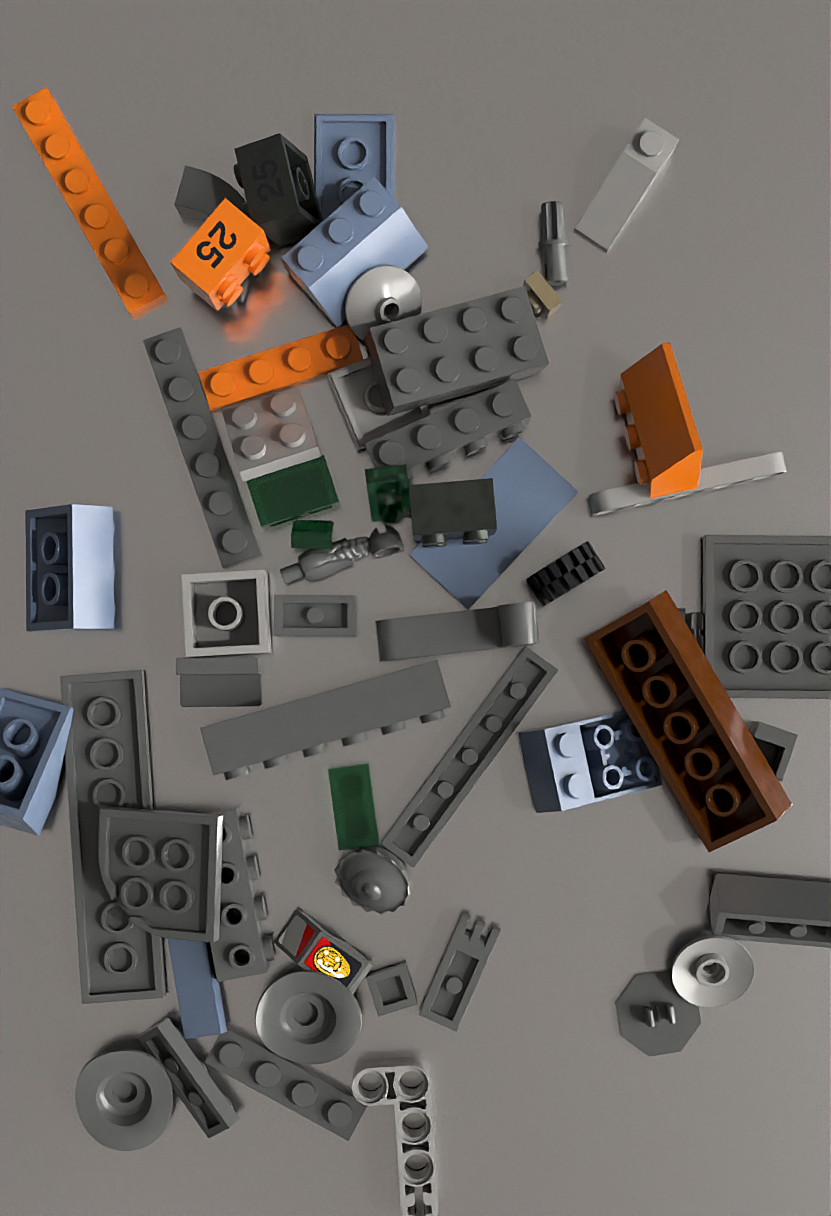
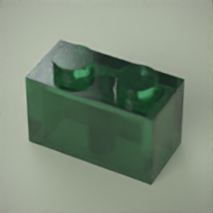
[246,455,341,530]

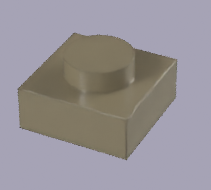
[523,270,563,319]

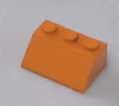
[614,342,703,499]

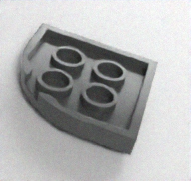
[98,807,223,943]

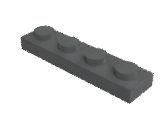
[204,1024,368,1141]

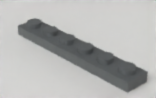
[143,327,262,569]
[381,646,558,868]

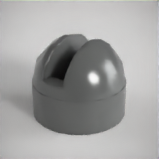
[369,525,404,558]

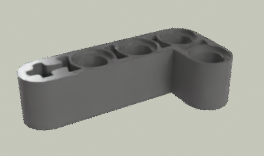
[375,602,540,662]

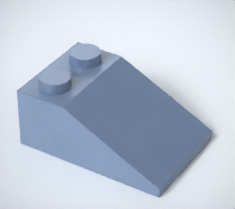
[0,688,74,836]

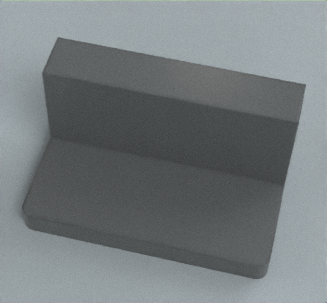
[176,657,262,707]

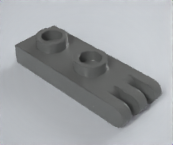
[419,912,501,1032]

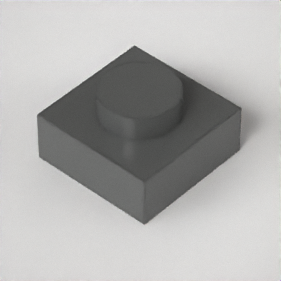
[366,963,417,1017]

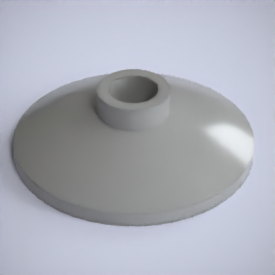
[345,265,422,341]
[671,935,754,1007]

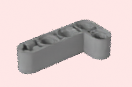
[352,1057,438,1216]

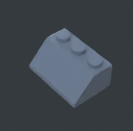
[281,177,428,328]
[25,504,116,631]

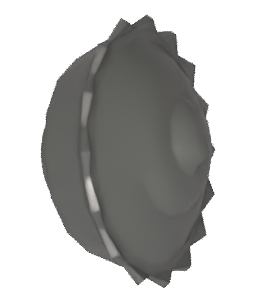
[334,846,411,915]

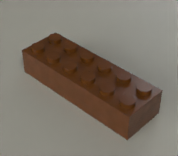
[584,590,792,852]

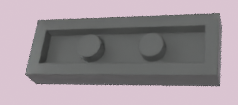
[137,1018,240,1139]

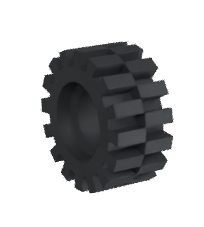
[526,541,606,607]

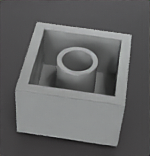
[181,570,272,658]

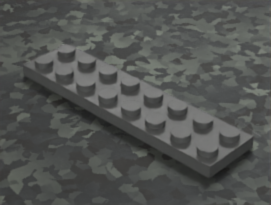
[60,670,166,1004]

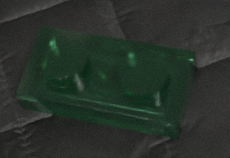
[365,464,411,523]
[328,763,380,851]

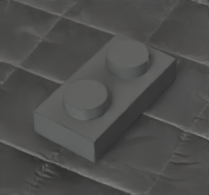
[274,595,356,636]

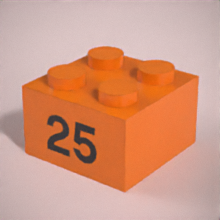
[170,198,270,311]

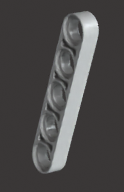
[589,452,787,515]

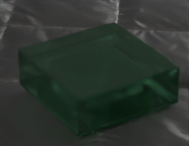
[291,520,334,549]

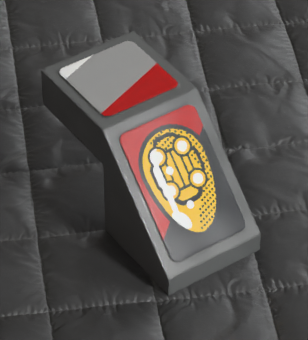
[273,909,373,994]

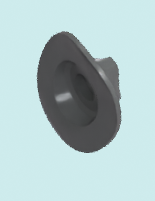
[255,970,362,1064]
[75,1049,173,1151]

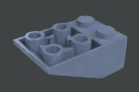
[519,710,662,813]

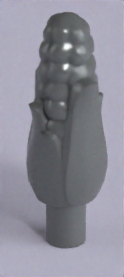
[280,536,371,584]

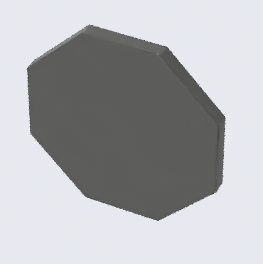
[615,970,701,1057]

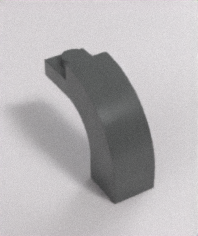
[174,165,262,312]

